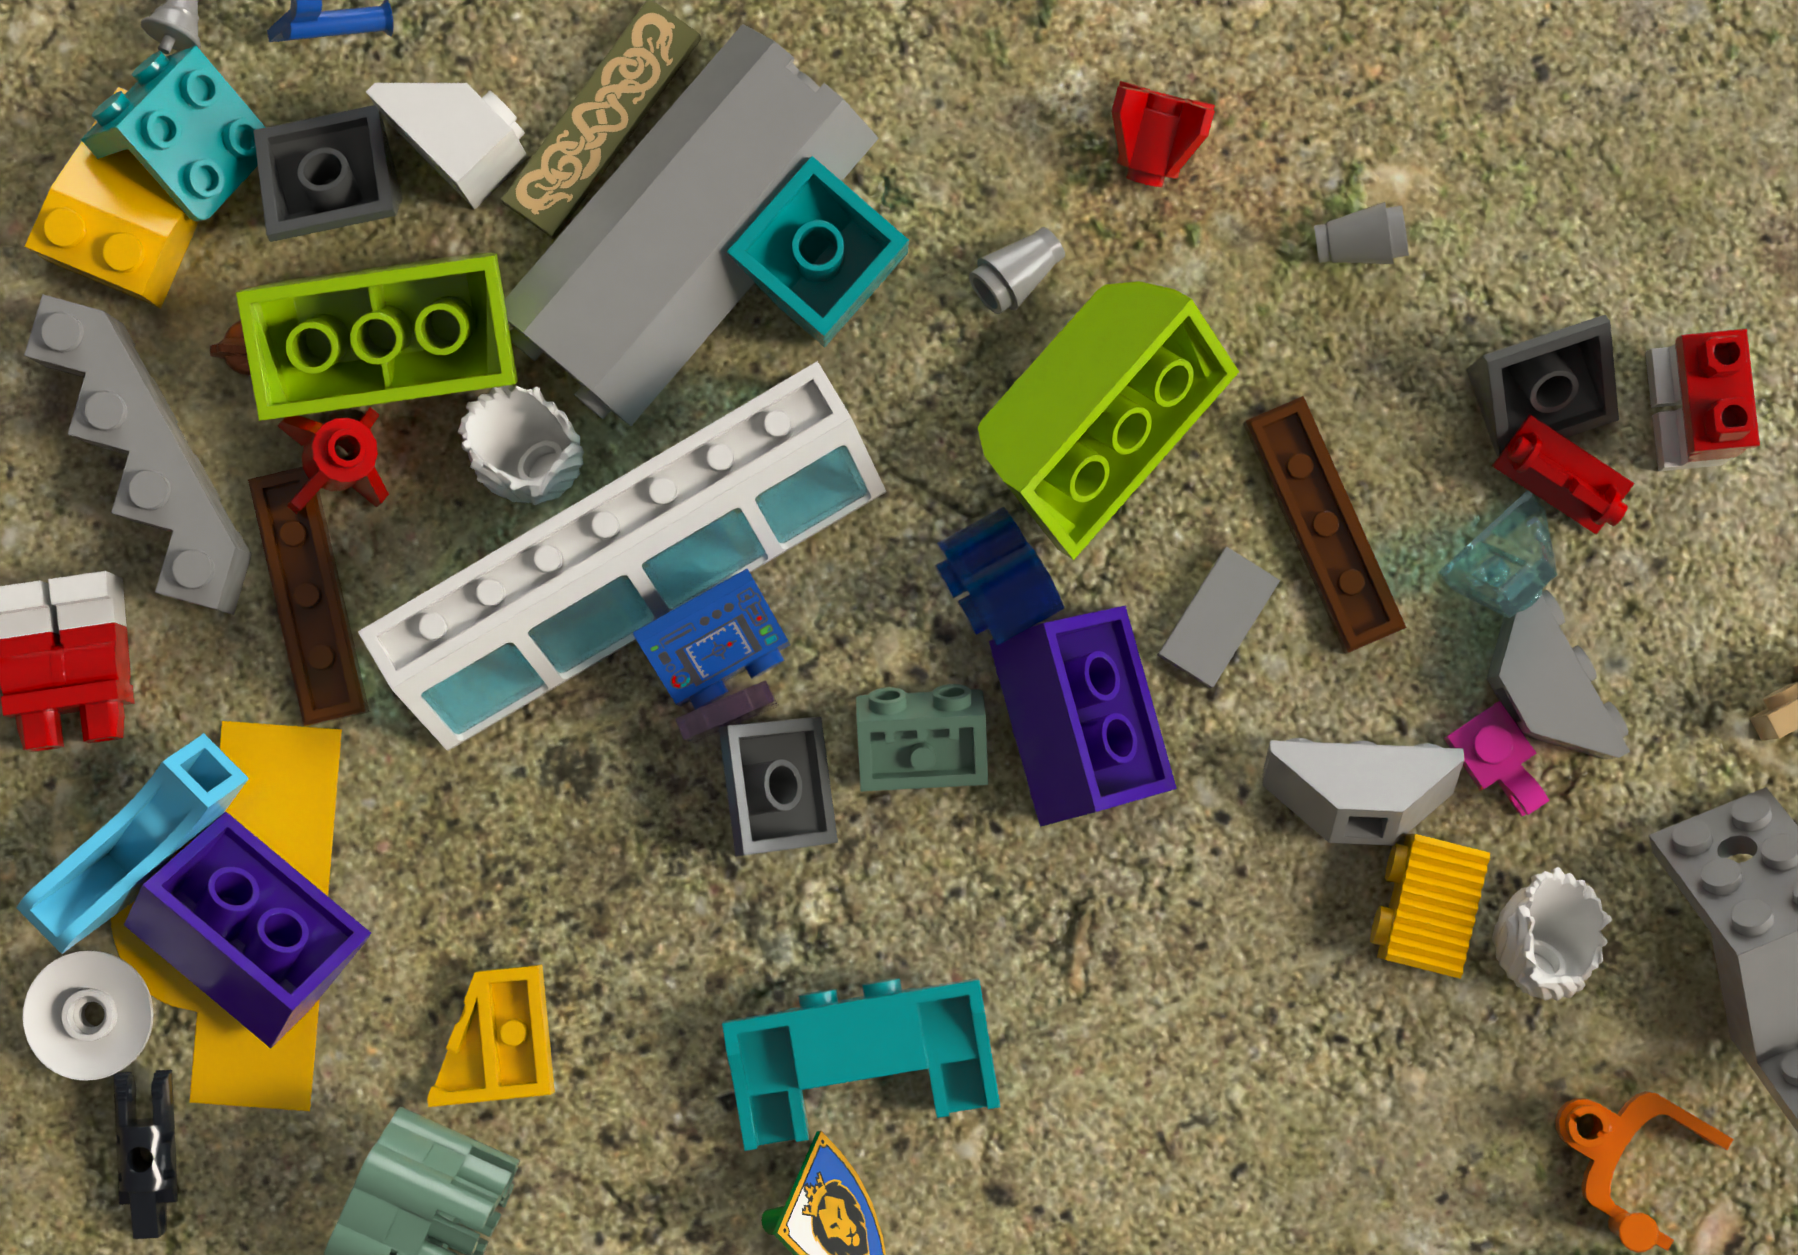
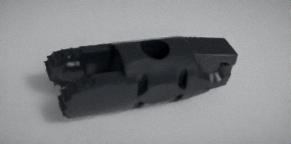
[113,1070,178,1239]

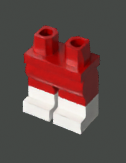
[1645,329,1760,472]
[0,571,135,752]

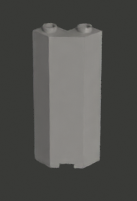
[504,24,879,426]

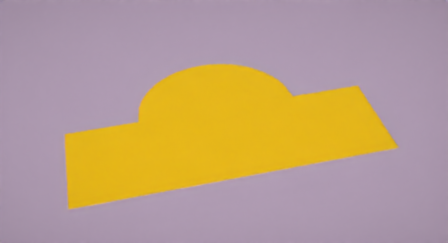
[111,721,342,1111]

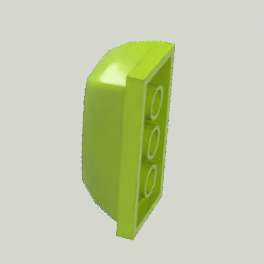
[236,253,518,421]
[978,281,1239,560]

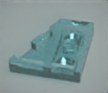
[1438,491,1558,619]

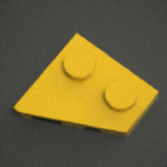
[427,964,555,1107]

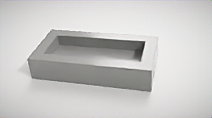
[1157,546,1281,689]

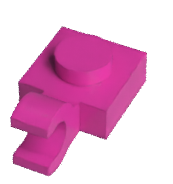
[1444,701,1550,817]

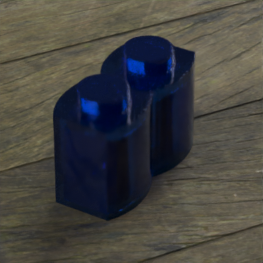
[935,507,1065,645]

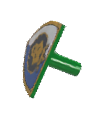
[761,1131,886,1255]

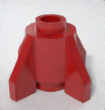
[1111,81,1215,187]
[277,407,389,514]

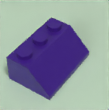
[989,605,1177,827]
[124,812,371,1048]

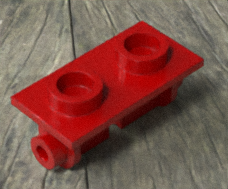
[1492,414,1635,535]

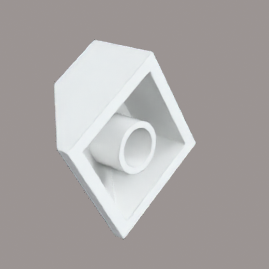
[366,83,529,210]

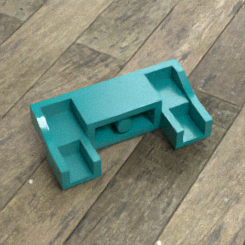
[722,978,1001,1151]

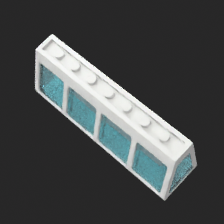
[358,361,886,751]

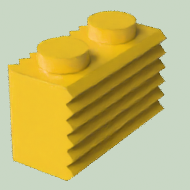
[1370,834,1490,979]

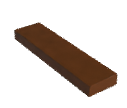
[1243,396,1407,654]
[248,466,370,727]

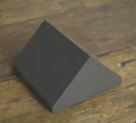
[254,105,403,242]
[1466,315,1619,457]
[719,717,838,857]

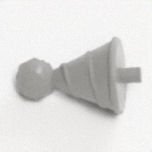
[141,0,201,54]

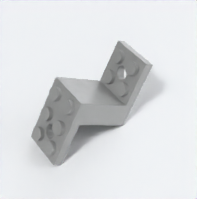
[1649,787,1798,1133]

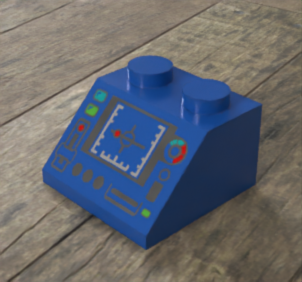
[633,568,791,710]

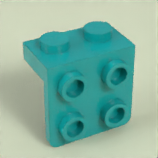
[80,45,266,221]

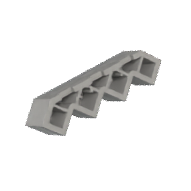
[24,294,252,615]

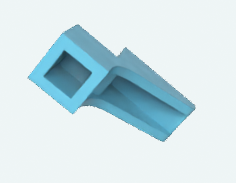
[16,733,249,954]

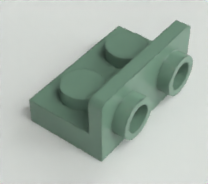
[856,684,988,792]

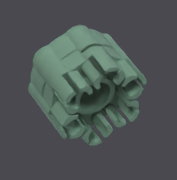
[323,1106,520,1255]

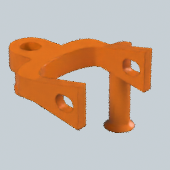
[1555,1091,1734,1252]

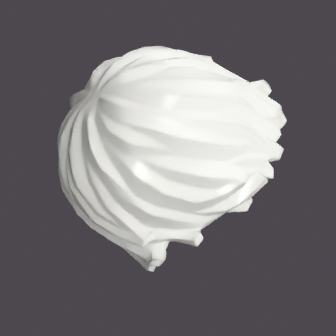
[458,385,584,505]
[1492,867,1612,1001]

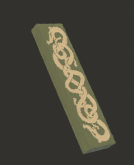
[501,0,701,240]

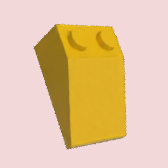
[24,87,199,309]

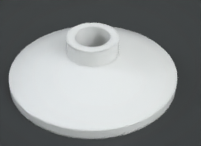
[23,951,154,1081]

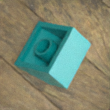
[727,156,909,347]

